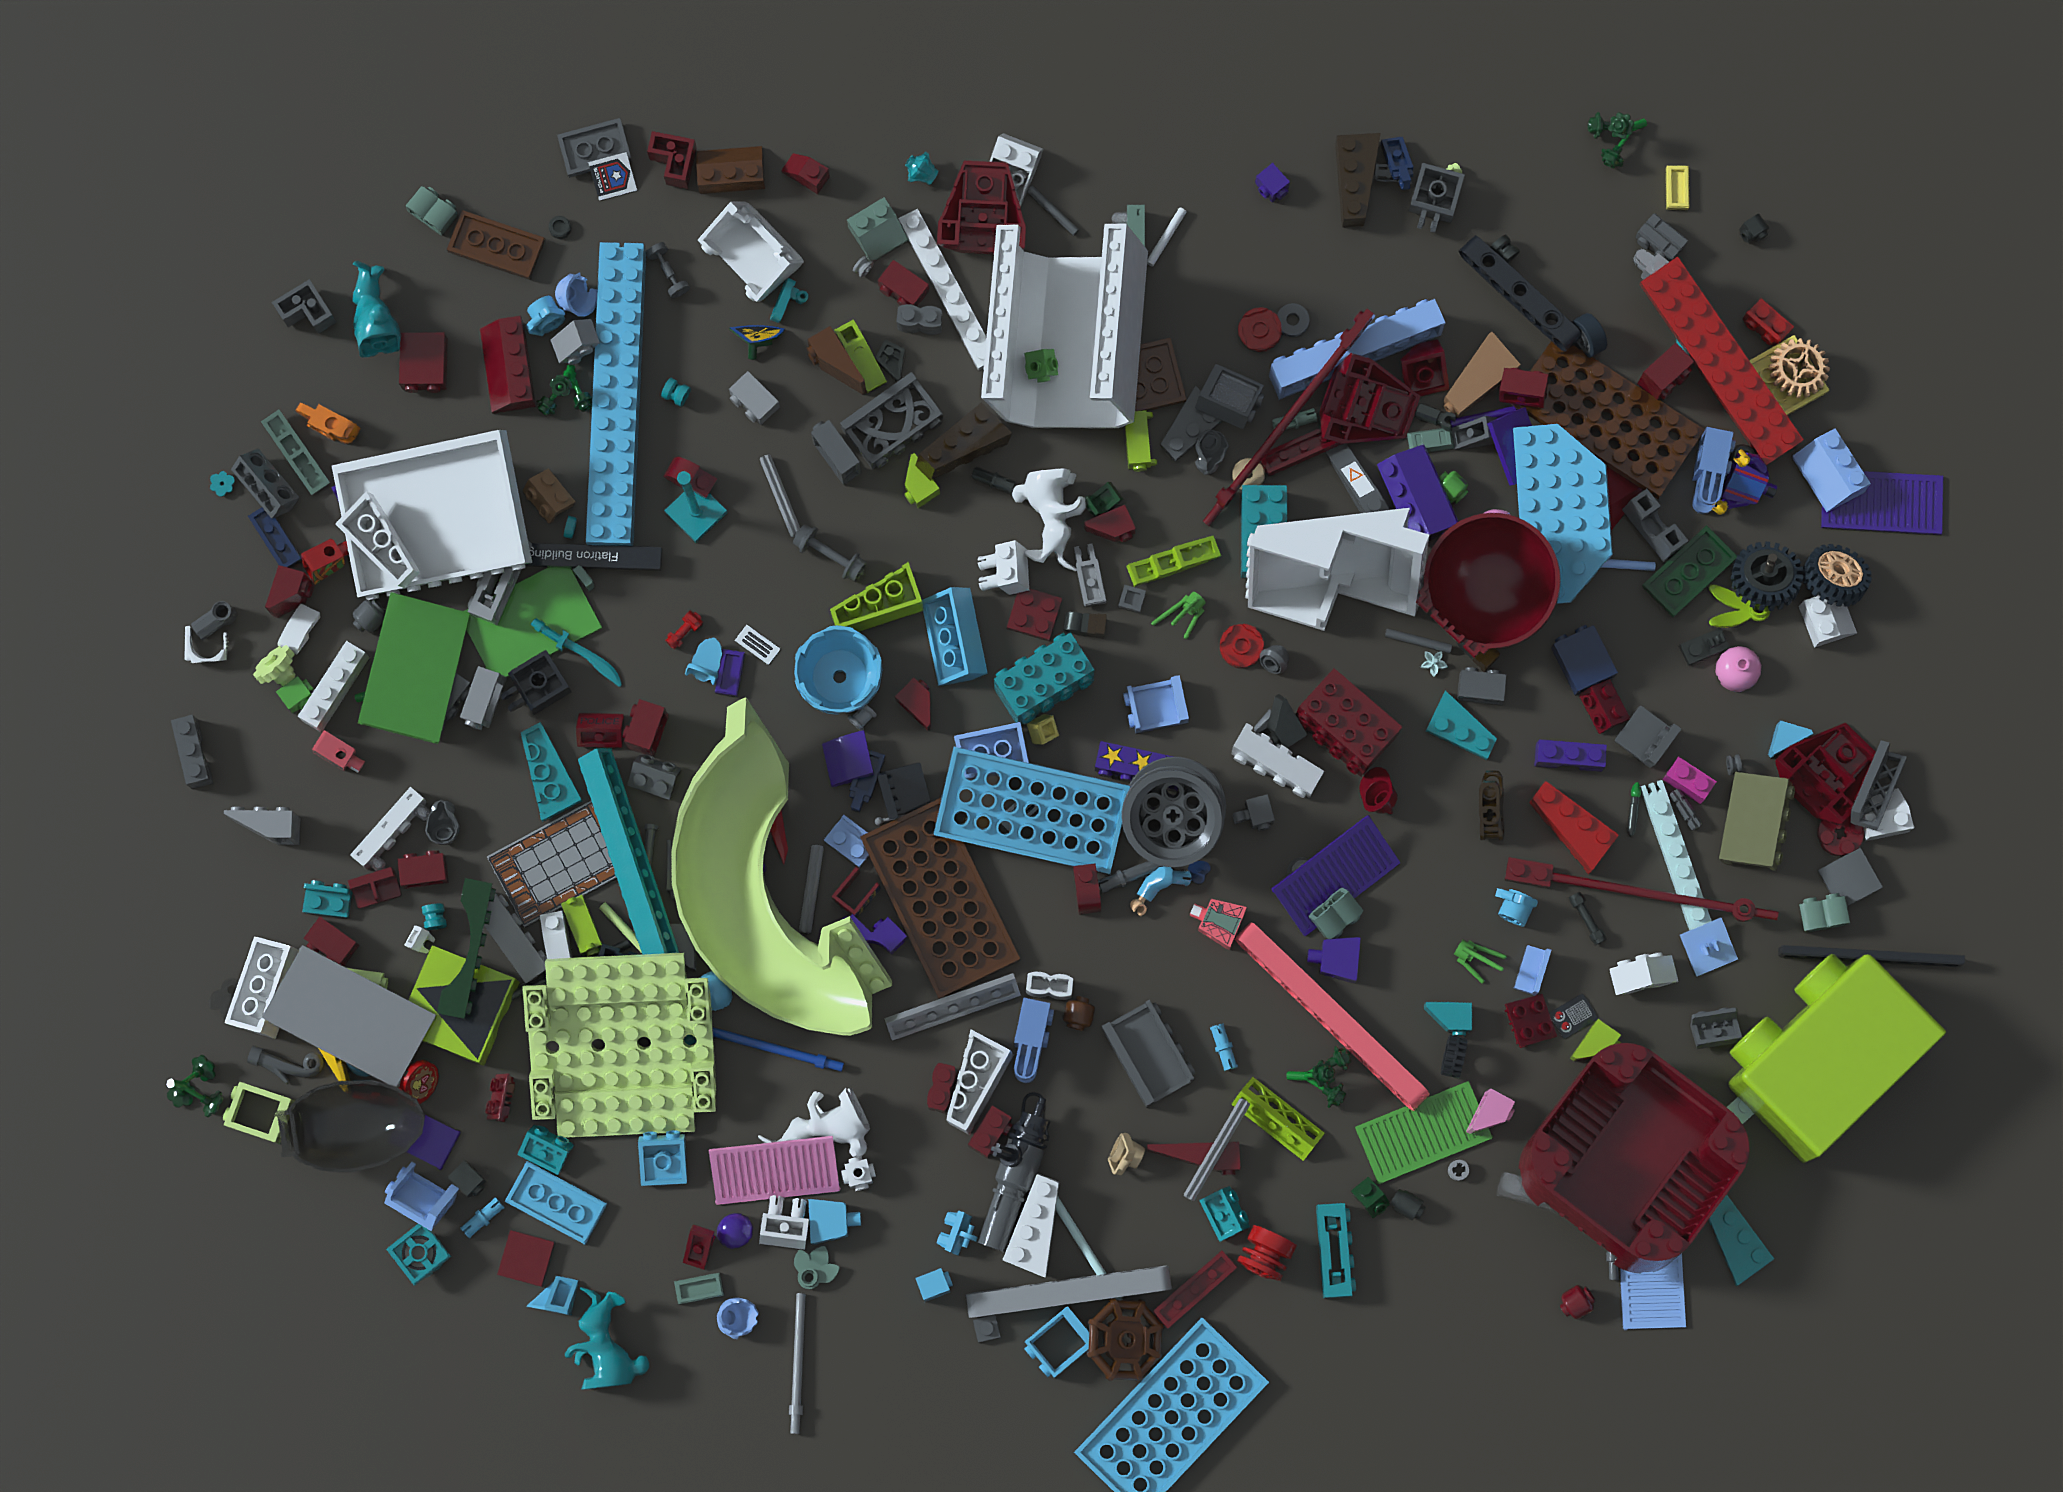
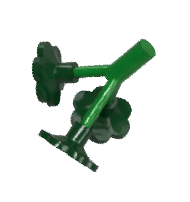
[167,1055,223,1118]

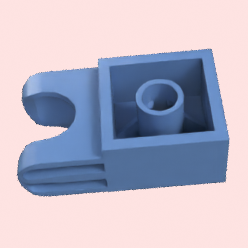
[1692,427,1736,514]
[1014,998,1054,1083]

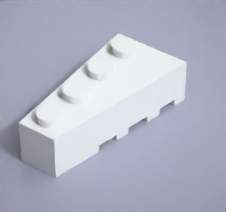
[1231,723,1324,798]
[946,1030,1014,1135]

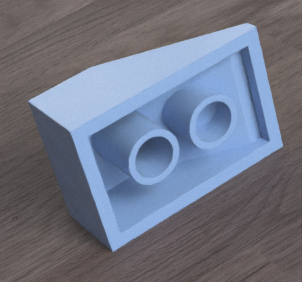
[954,722,1029,780]

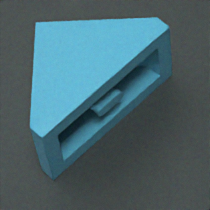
[1768,721,1814,758]

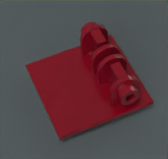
[1504,994,1557,1048]
[485,1073,515,1122]

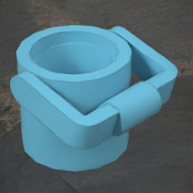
[526,295,565,336]
[1495,888,1538,927]

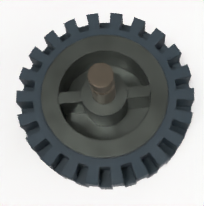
[1731,541,1804,611]

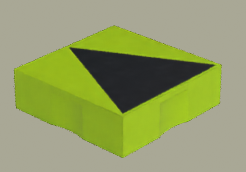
[408,945,520,1066]

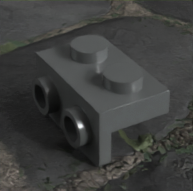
[627,754,681,800]
[1690,1008,1742,1049]

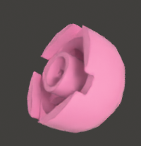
[1715,646,1761,692]

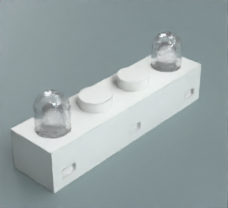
[350,787,431,871]

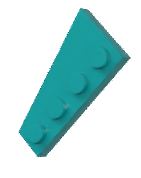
[521,722,582,822]

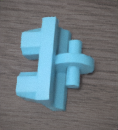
[937,1211,978,1256]

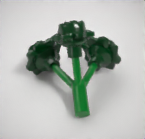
[1588,112,1647,169]
[1286,1046,1351,1108]

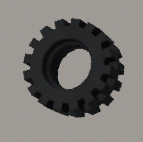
[1441,1035,1468,1078]

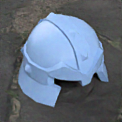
[555,272,598,316]

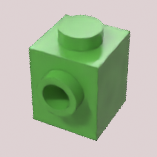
[276,676,314,713]

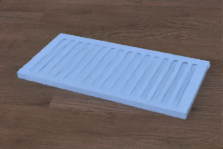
[1620,1253,1686,1330]

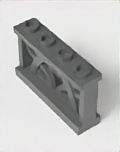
[840,372,943,469]

